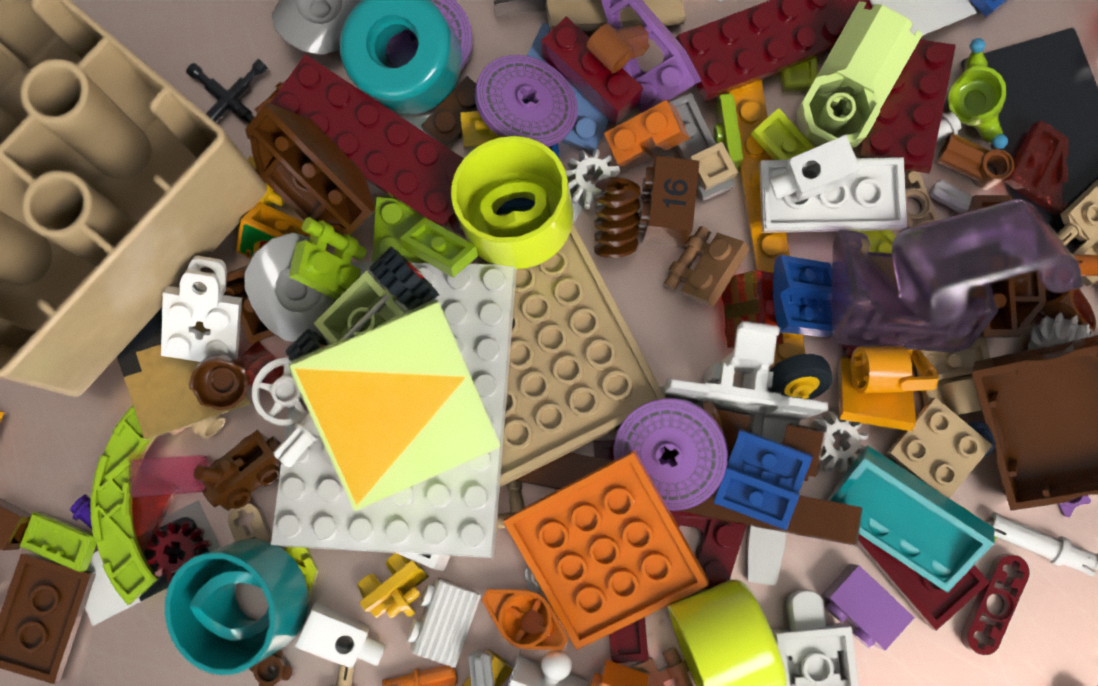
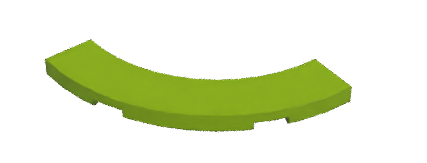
[91,405,160,605]

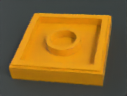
[837,357,916,431]

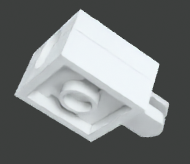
[771,590,859,686]

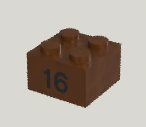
[638,156,700,248]

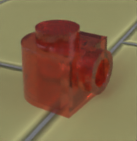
[237,341,284,387]

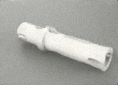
[987,513,1098,576]

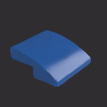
[773,255,840,338]
[714,428,813,530]

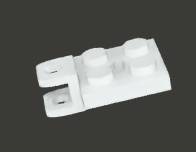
[161,256,242,362]

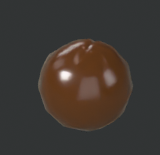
[189,354,250,410]

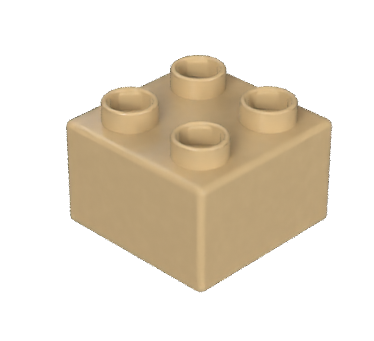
[0,0,267,397]

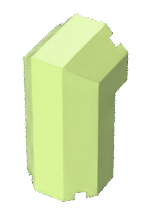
[795,1,922,148]

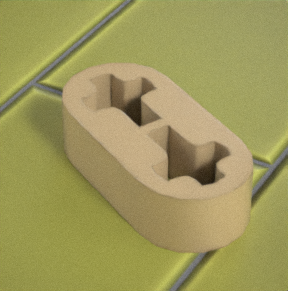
[228,503,272,542]

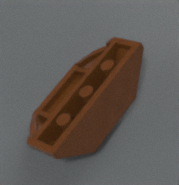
[245,103,375,235]
[961,195,1046,338]

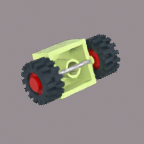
[286,246,439,362]

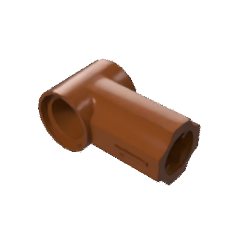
[586,23,650,73]
[937,133,1014,189]

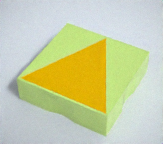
[289,299,501,511]

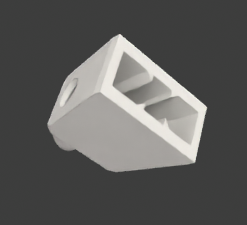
[769,135,860,201]
[295,601,386,668]

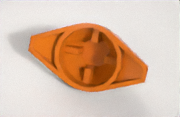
[482,589,568,650]

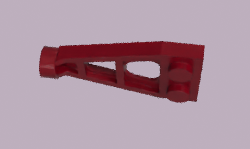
[670,511,747,589]

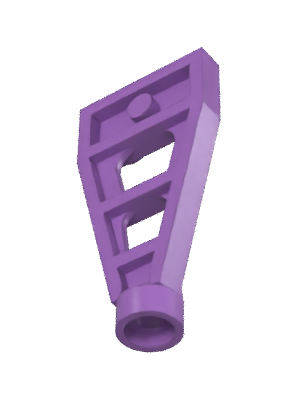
[601,0,702,113]

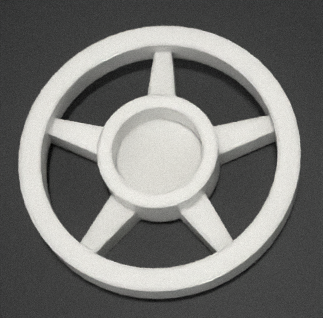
[252,357,309,426]

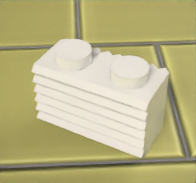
[407,578,481,668]

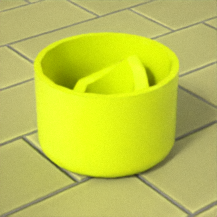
[451,136,574,269]
[667,579,787,686]

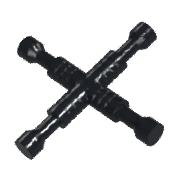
[186,59,268,123]

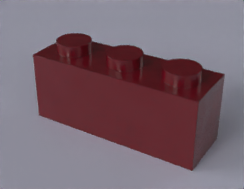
[541,16,643,126]

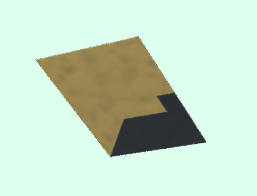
[117,307,250,440]

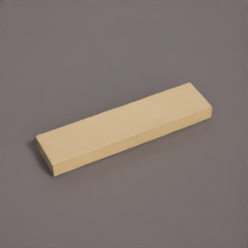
[545,0,686,32]

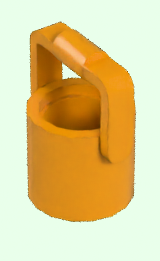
[850,345,939,393]

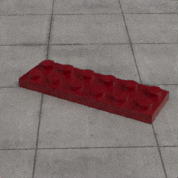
[676,0,873,101]
[271,54,464,228]

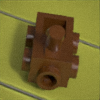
[194,429,281,511]

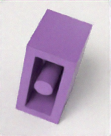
[821,564,915,651]

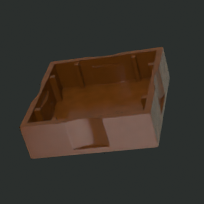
[971,335,1098,511]

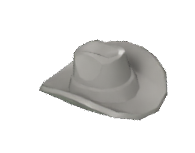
[272,0,361,55]
[244,233,336,341]

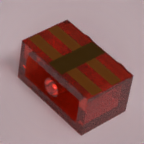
[722,270,784,349]

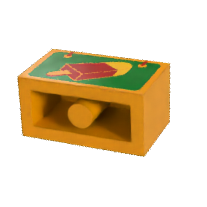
[236,202,310,259]

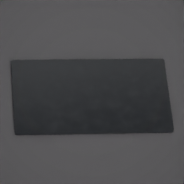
[960,28,1098,255]

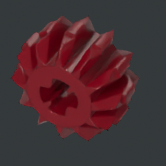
[147,521,212,584]

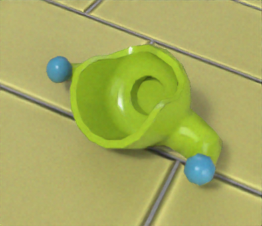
[947,38,1008,149]

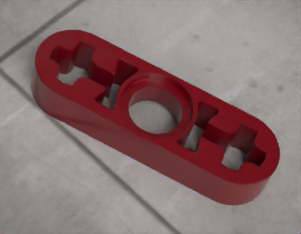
[961,554,1030,655]

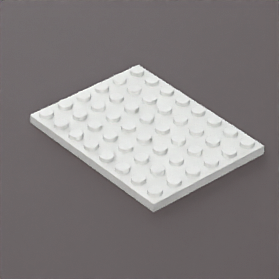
[271,262,517,558]

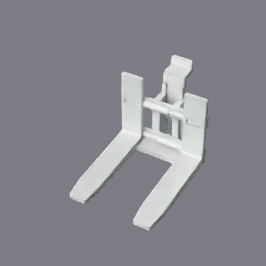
[660,321,828,586]

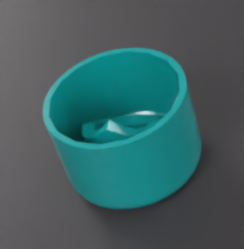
[340,0,462,115]
[165,539,309,675]

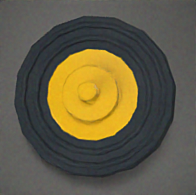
[768,354,833,400]

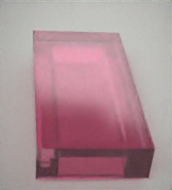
[129,455,207,497]

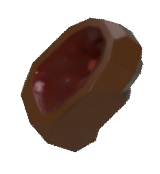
[1039,280,1097,334]

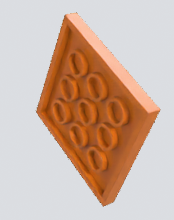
[503,450,709,650]

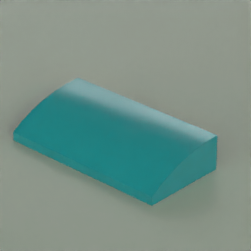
[827,445,995,593]

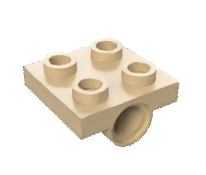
[916,338,991,415]
[886,398,993,498]

